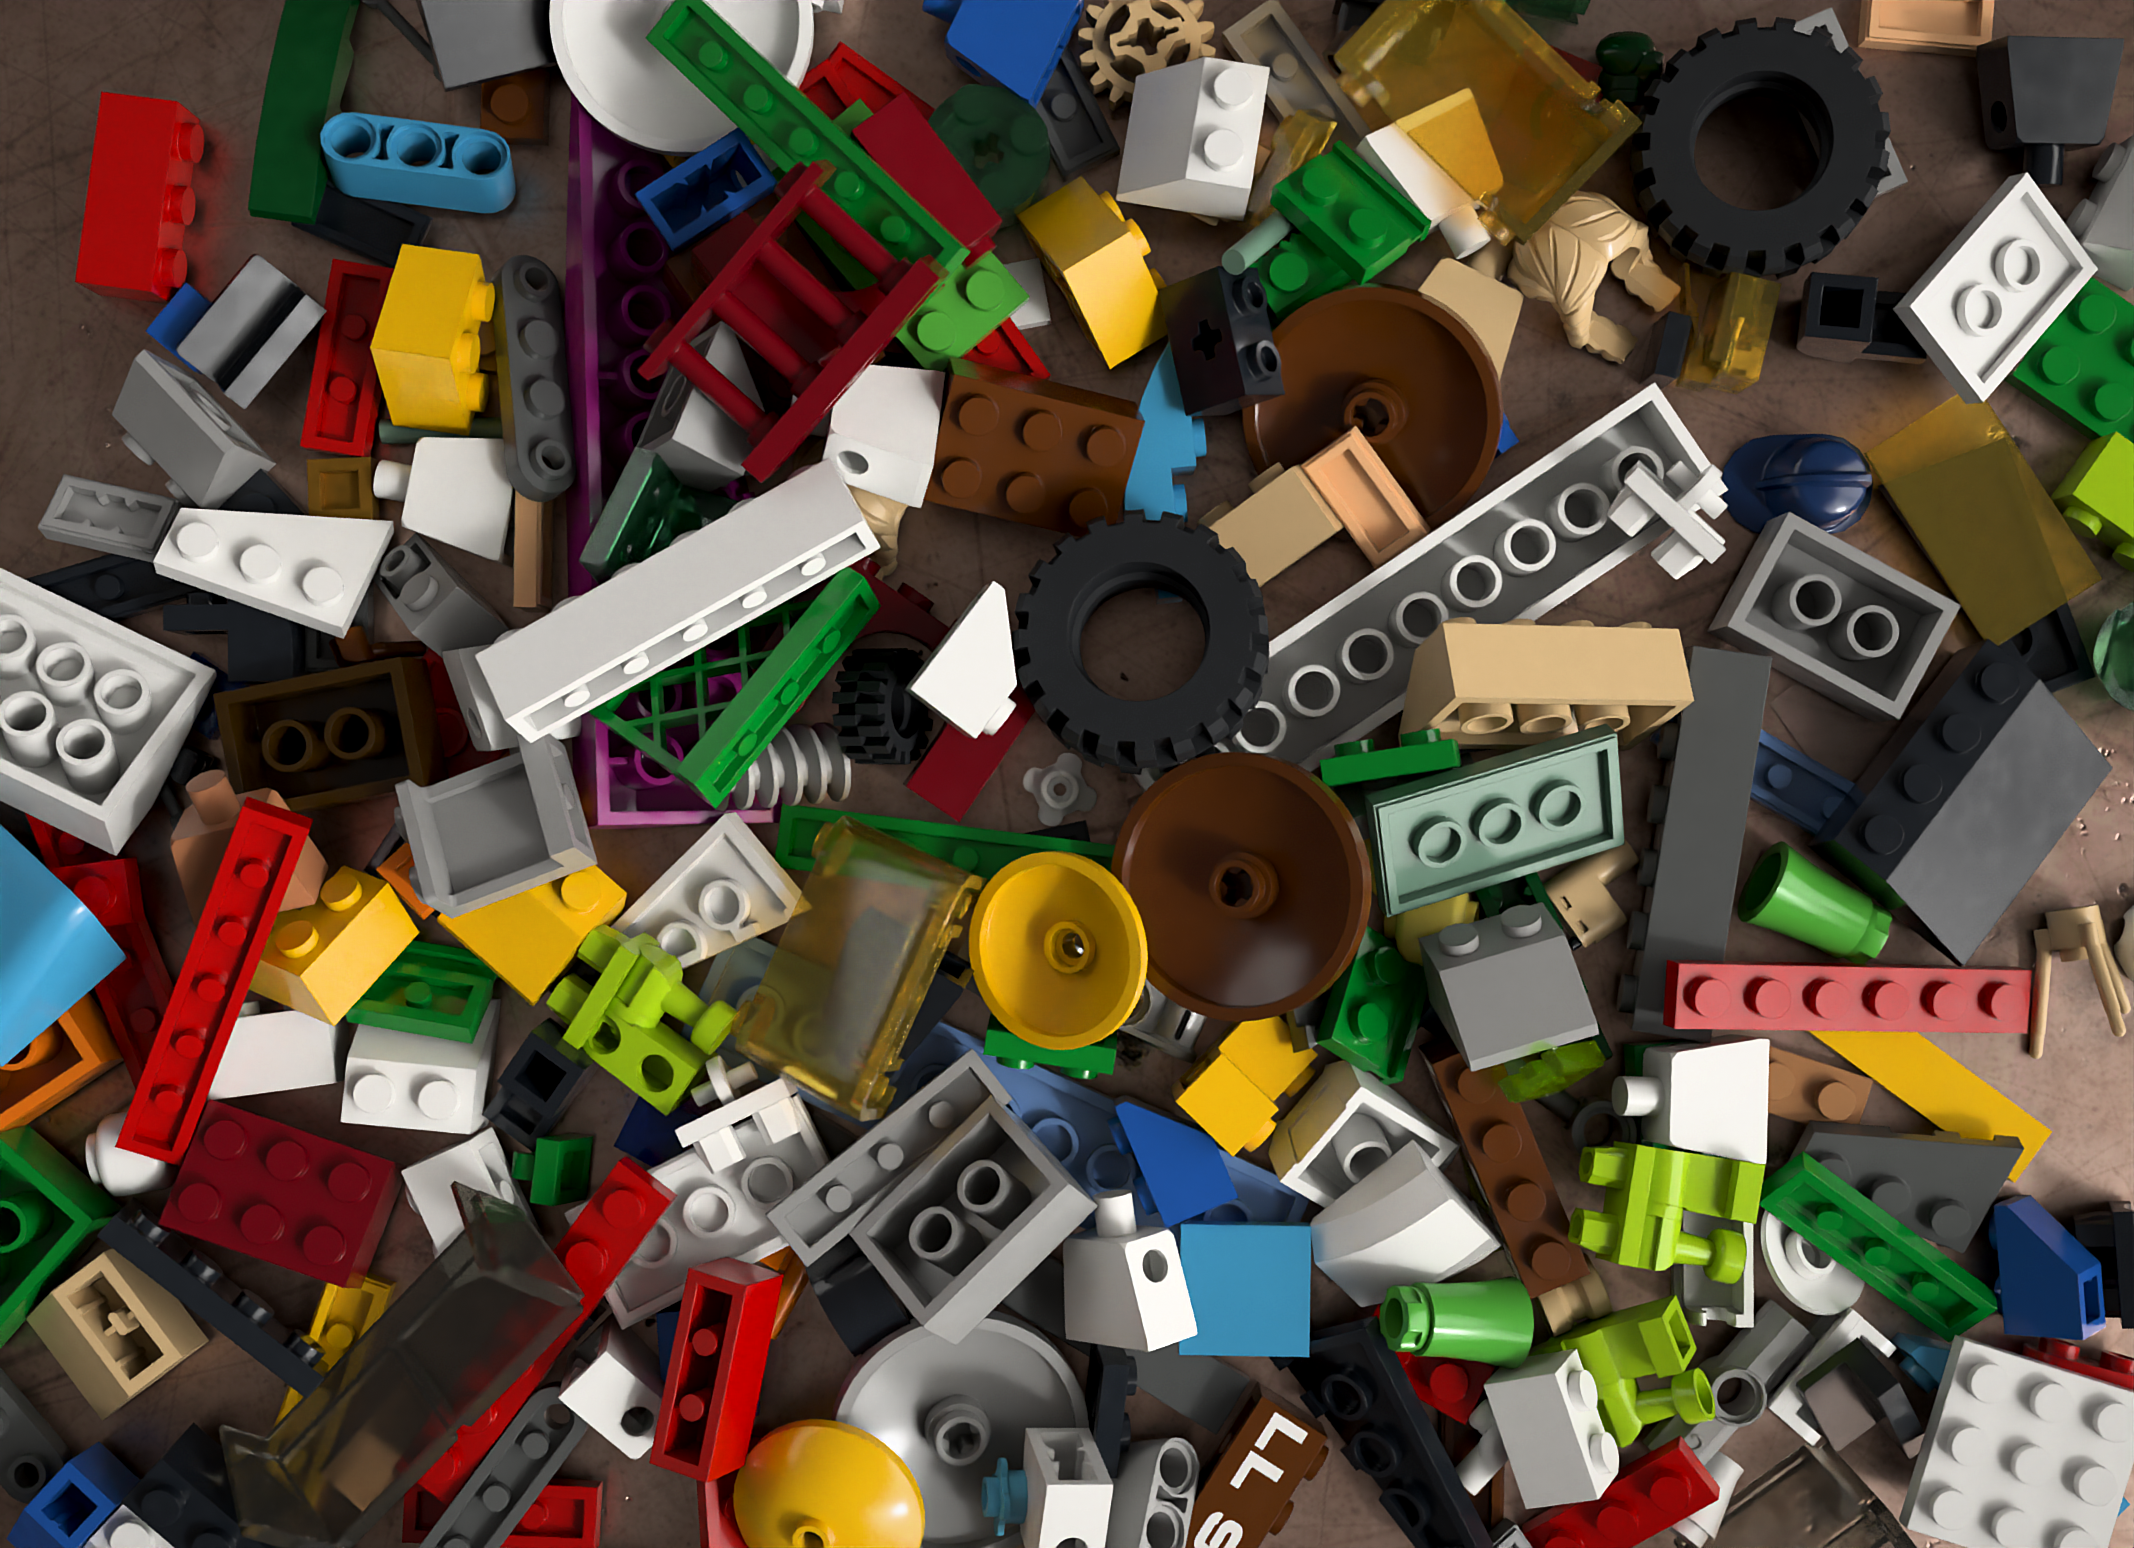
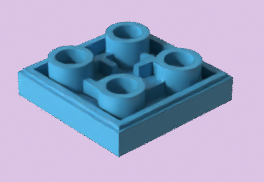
[1178,1221,1311,1357]

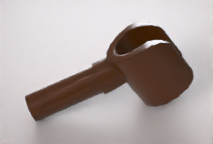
[329,626,426,668]

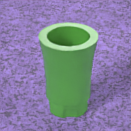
[1738,841,1892,964]
[1379,1276,1534,1369]

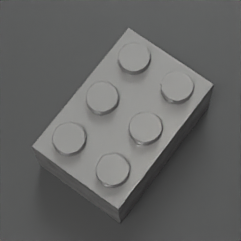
[1707,512,1961,723]
[849,1095,1098,1346]

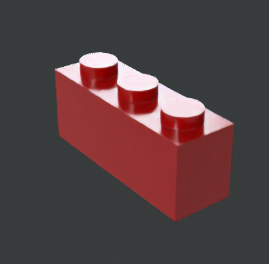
[75,91,204,304]
[649,1257,784,1483]

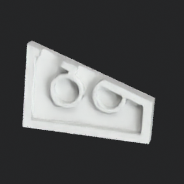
[153,508,394,639]
[611,812,817,970]

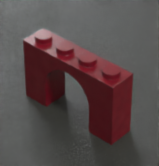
[691,92,1003,390]
[753,556,1035,822]

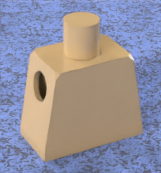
[1418,240,1524,381]

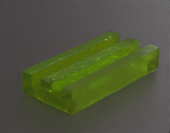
[1497,1040,1606,1104]

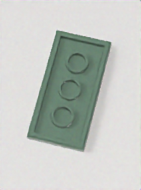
[1365,724,1625,917]

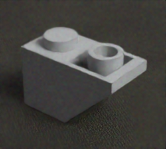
[372,533,509,658]

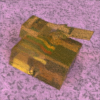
[1676,263,1782,395]

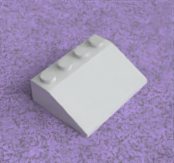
[0,568,217,856]

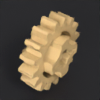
[1078,0,1216,111]

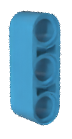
[320,112,516,213]

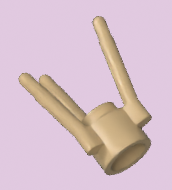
[2029,905,2131,1059]

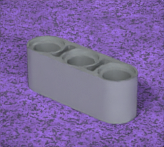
[1105,1437,1199,1548]

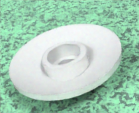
[1761,1210,1865,1315]

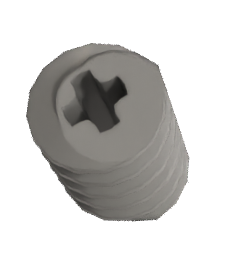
[716,722,851,811]

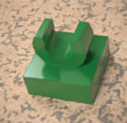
[511,1133,593,1206]

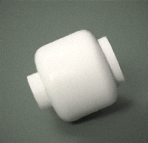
[86,1111,190,1196]

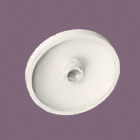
[549,0,814,157]

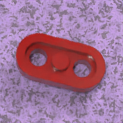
[2021,1337,2134,1390]

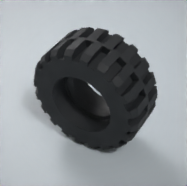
[1630,17,1891,282]
[1012,509,1270,775]

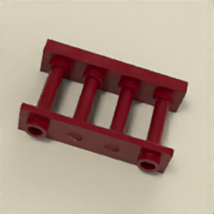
[637,159,950,483]

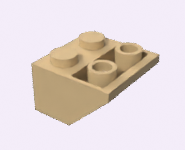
[26,1248,209,1421]

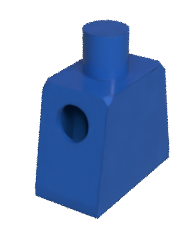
[922,0,1084,118]
[634,127,778,255]

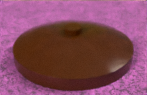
[1243,283,1503,543]
[1111,752,1372,1022]

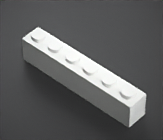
[475,457,881,743]

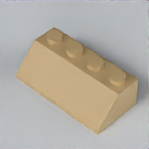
[1398,617,1694,750]

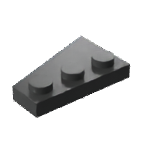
[1787,1120,2024,1253]

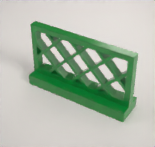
[588,567,881,809]

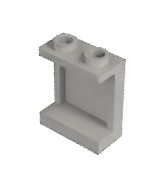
[394,733,598,918]

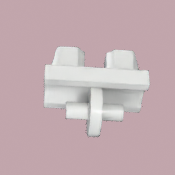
[1607,460,1728,580]
[675,1055,801,1174]

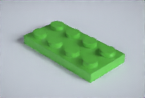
[771,98,1030,372]

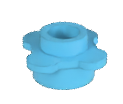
[981,1458,1028,1536]

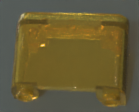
[1334,0,1643,247]
[730,815,990,1122]

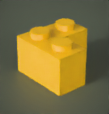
[1016,176,1168,369]
[370,244,495,436]
[248,865,420,1026]
[1170,1016,1318,1157]

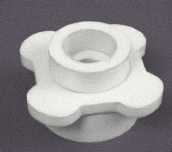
[1023,753,1097,826]

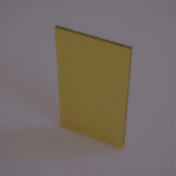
[1864,394,2102,646]

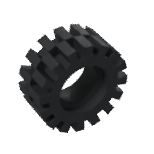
[832,648,933,765]

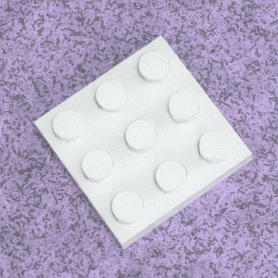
[1899,1335,2134,1548]

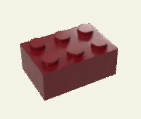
[158,1099,409,1289]

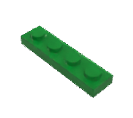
[1759,1151,1998,1342]

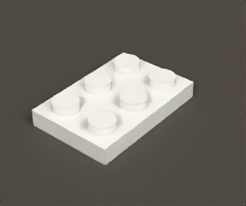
[1893,173,2098,404]

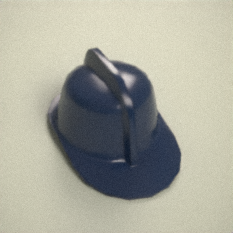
[1722,434,1873,534]

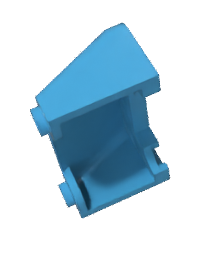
[0,824,128,1067]

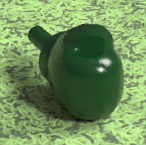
[1595,31,1665,147]

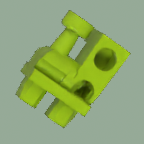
[546,924,740,1116]
[1568,1141,1765,1284]
[1527,1294,1715,1448]

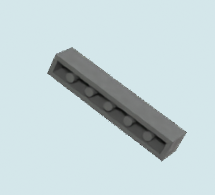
[1617,646,1773,1043]

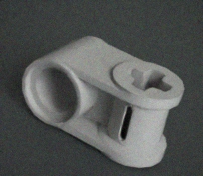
[1118,978,1207,1064]

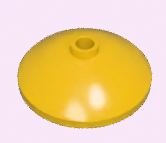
[969,851,1148,1050]
[733,1419,925,1548]

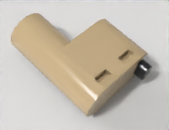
[1543,839,1639,951]

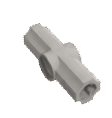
[1642,1299,1817,1466]

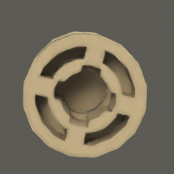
[1532,1253,1613,1338]

